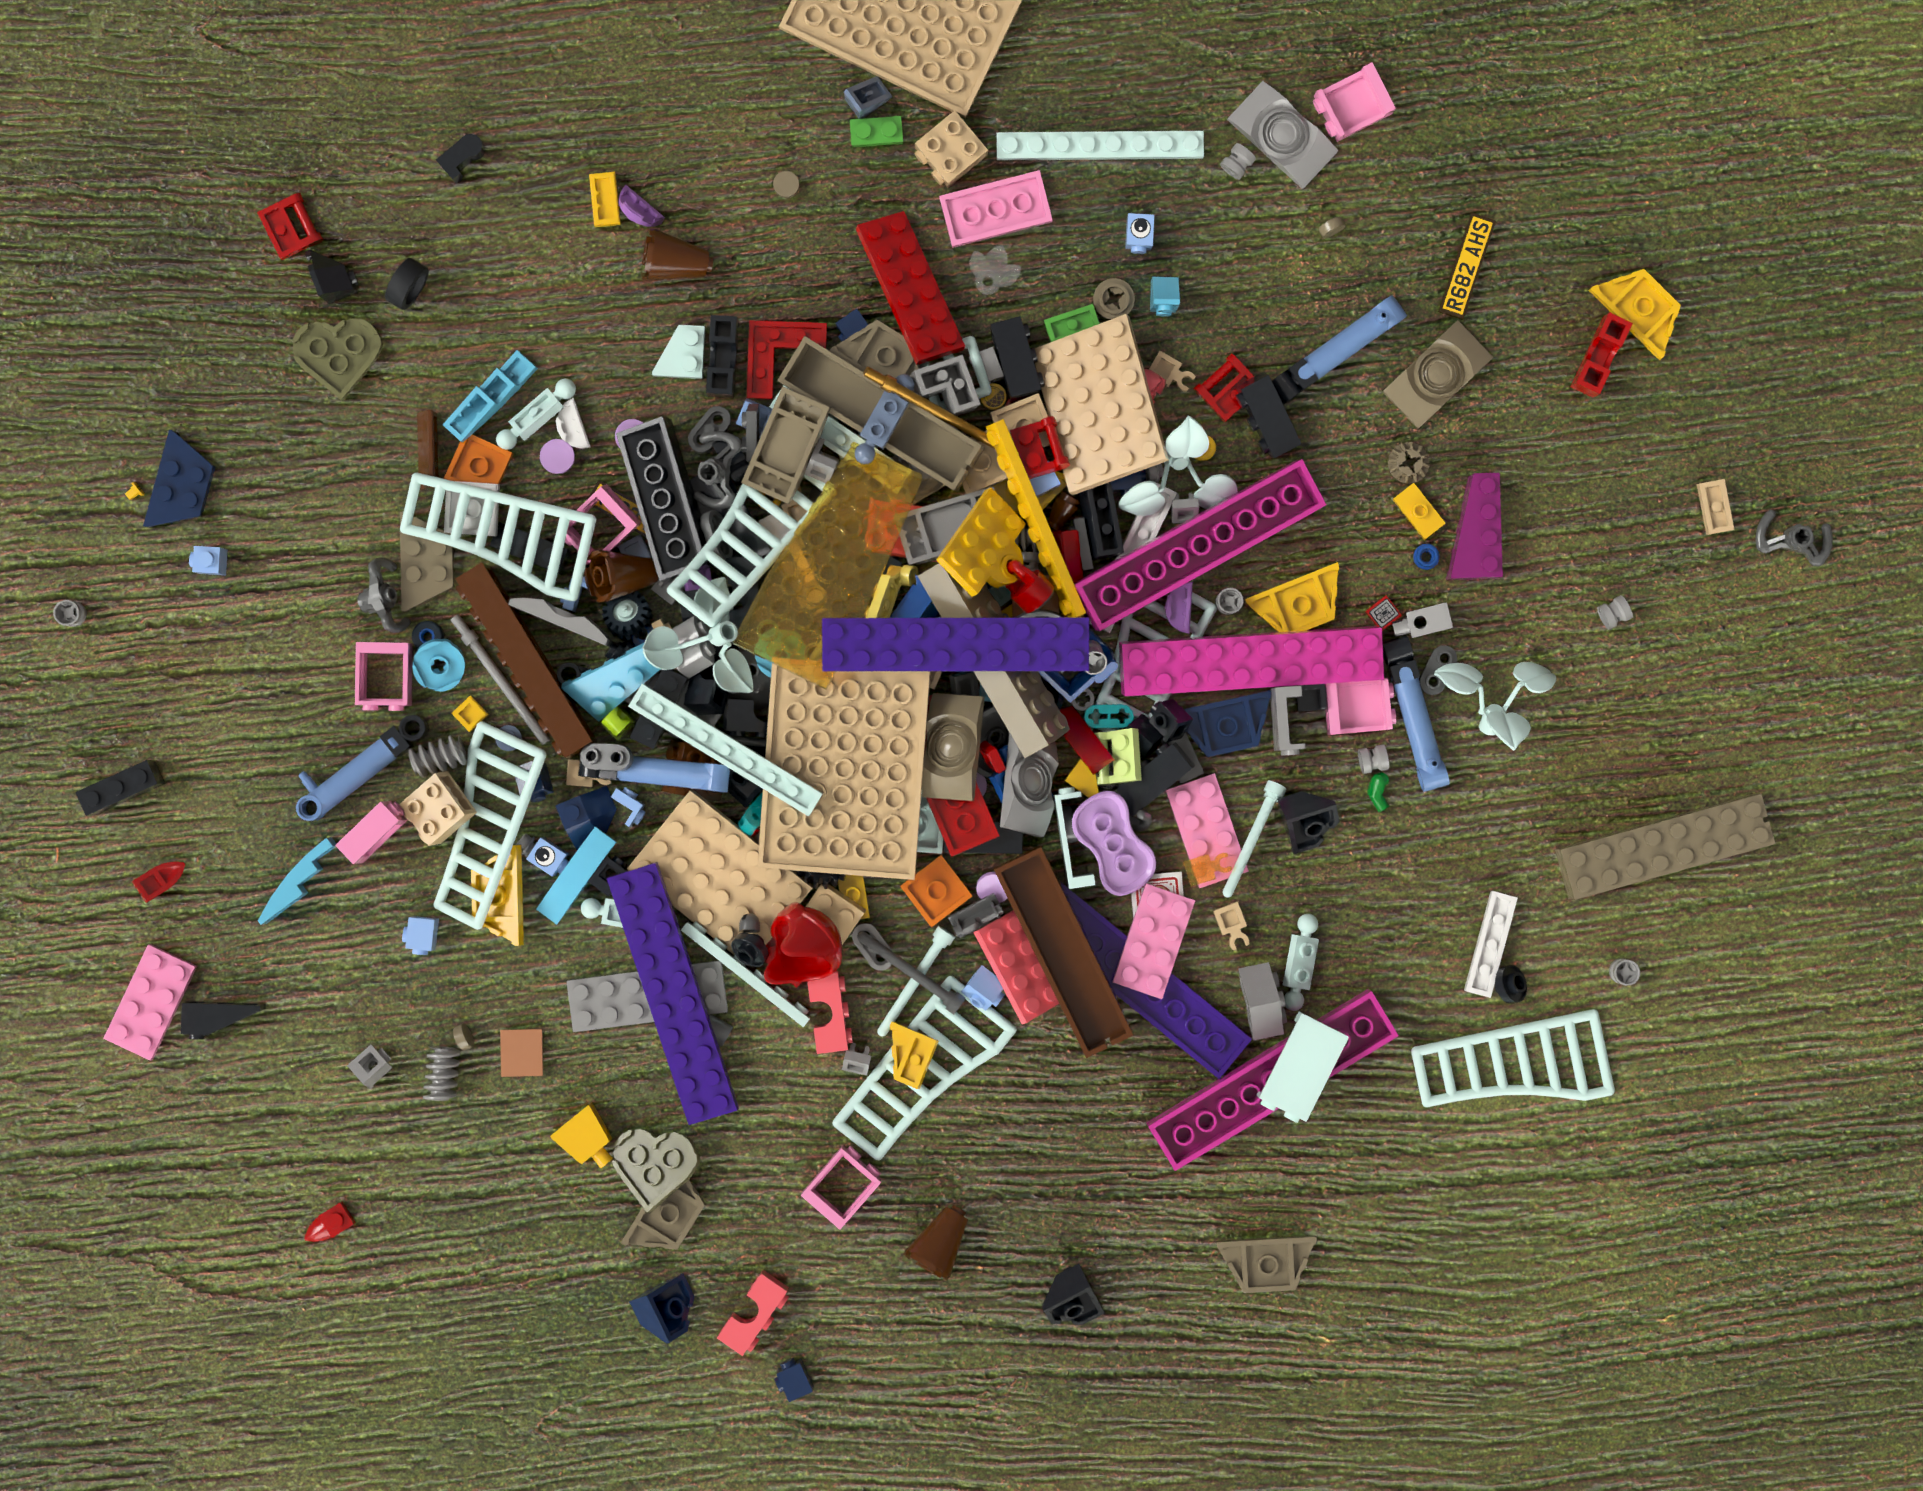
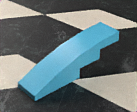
[443,350,538,443]
[536,827,617,925]
[258,837,336,925]

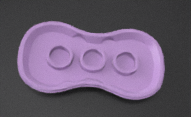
[1072,791,1156,896]

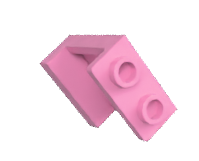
[1313,62,1396,142]
[1325,677,1396,735]

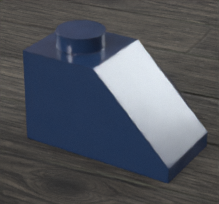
[555,786,617,850]
[629,1273,695,1344]

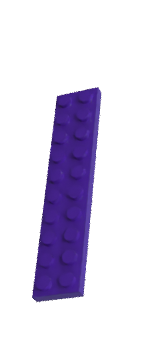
[822,617,1089,671]
[607,862,739,1125]
[1060,882,1252,1079]

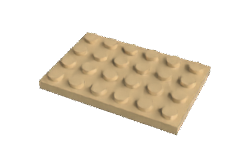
[1035,314,1169,495]
[627,788,814,966]

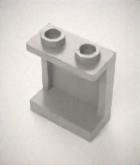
[1270,686,1306,756]

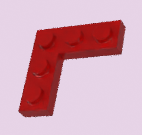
[746,320,827,400]

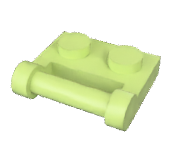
[1094,728,1142,786]

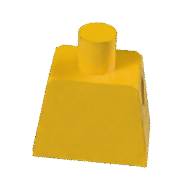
[550,1102,613,1168]

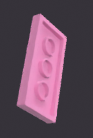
[939,170,1053,248]
[1165,773,1248,888]
[1112,884,1195,999]
[103,944,197,1061]

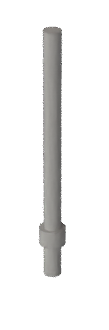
[451,614,551,746]

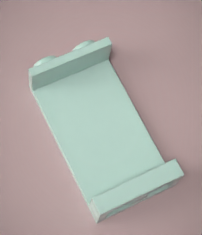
[1053,787,1095,889]
[1257,1012,1349,1123]

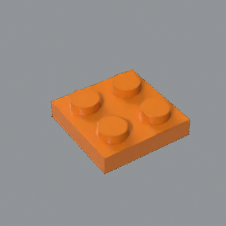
[444,435,513,484]
[900,855,972,927]

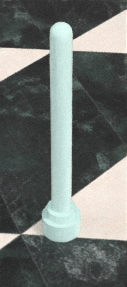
[1223,780,1287,897]
[877,926,955,1037]

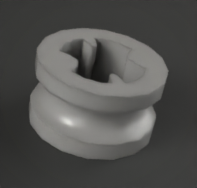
[1071,689,1094,711]

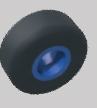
[412,621,444,649]

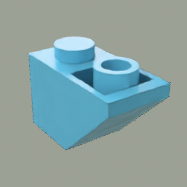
[1150,277,1180,317]

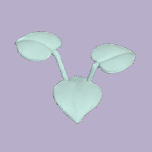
[1118,416,1238,516]
[642,577,753,693]
[1434,662,1556,751]

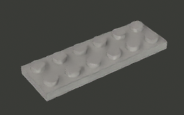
[566,960,728,1032]

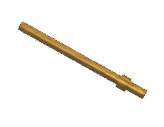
[863,366,995,449]

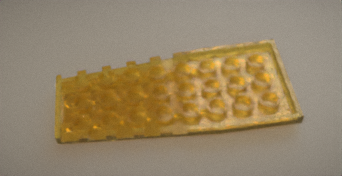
[732,442,923,690]

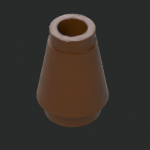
[1047,491,1080,530]

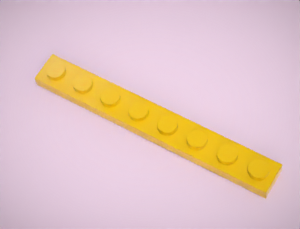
[986,419,1086,617]

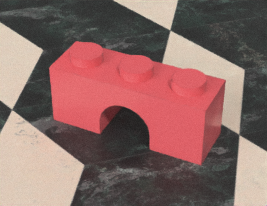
[807,971,853,1054]
[717,1270,789,1356]

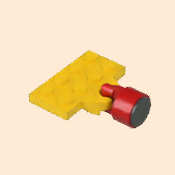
[936,487,1054,614]

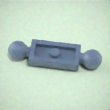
[854,374,914,464]

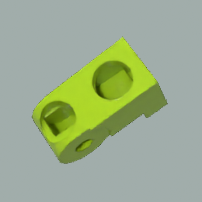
[601,706,637,741]

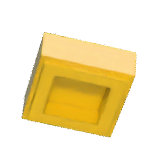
[452,696,489,732]

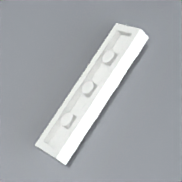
[1464,891,1518,998]

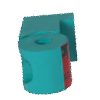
[738,792,763,837]

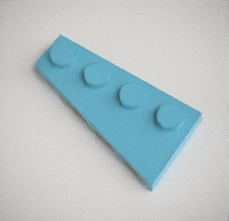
[561,642,661,722]

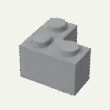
[910,355,980,416]
[1238,962,1287,1041]

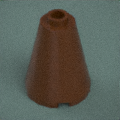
[641,228,713,281]
[585,550,658,603]
[903,1205,968,1281]

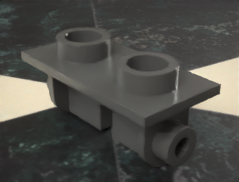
[948,893,1005,938]

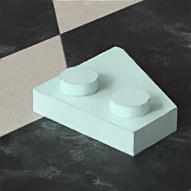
[652,325,705,379]

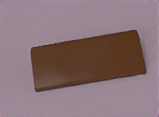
[417,410,439,490]

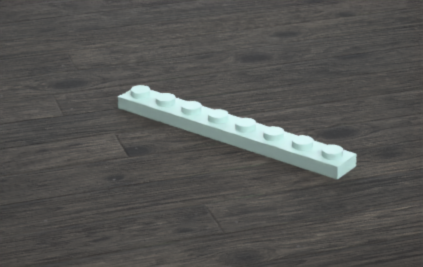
[997,131,1204,160]
[628,684,823,816]

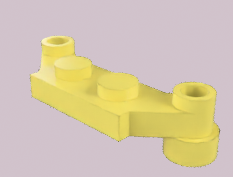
[866,565,919,618]

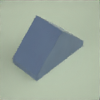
[844,76,892,119]

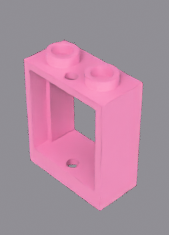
[565,484,642,565]
[355,642,413,711]
[335,801,408,864]
[801,1145,882,1230]

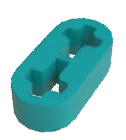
[1083,704,1134,728]

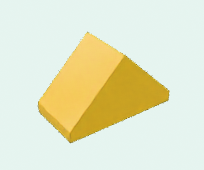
[1064,759,1099,798]

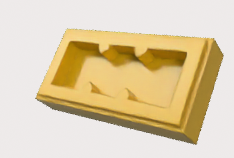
[589,172,621,227]
[1392,483,1446,540]
[838,875,870,919]

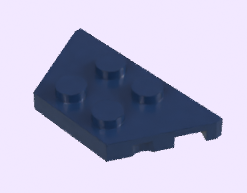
[143,430,215,528]
[1184,690,1272,757]

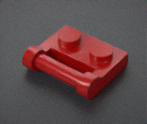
[257,193,324,260]
[1193,353,1254,423]
[1010,416,1070,479]

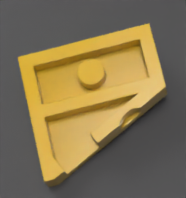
[890,1022,939,1089]

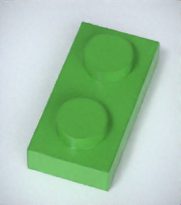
[850,116,903,147]
[1043,304,1099,342]

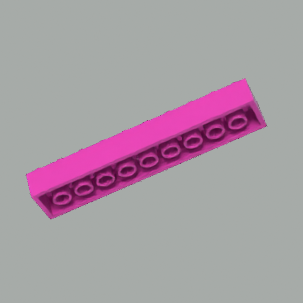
[1074,459,1326,631]
[1119,626,1384,696]
[1146,989,1399,1171]

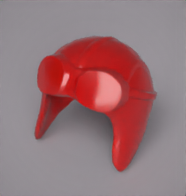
[764,902,842,984]

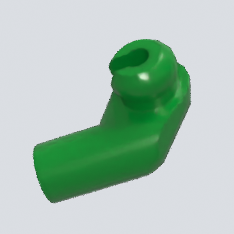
[1367,772,1389,813]

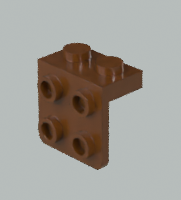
[661,740,723,801]

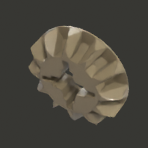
[1093,278,1135,319]
[1388,442,1430,484]

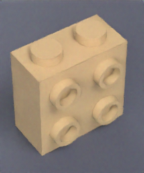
[914,110,988,188]
[399,771,477,846]

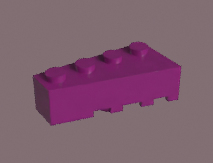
[1446,473,1503,580]

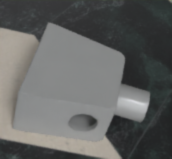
[1392,602,1453,638]

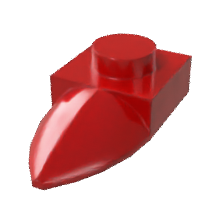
[132,862,185,903]
[304,1201,356,1242]

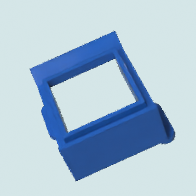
[890,574,940,618]
[1038,629,1118,703]

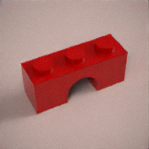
[1570,312,1633,398]

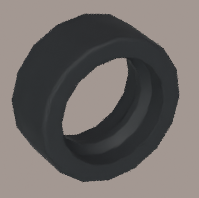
[385,258,429,310]

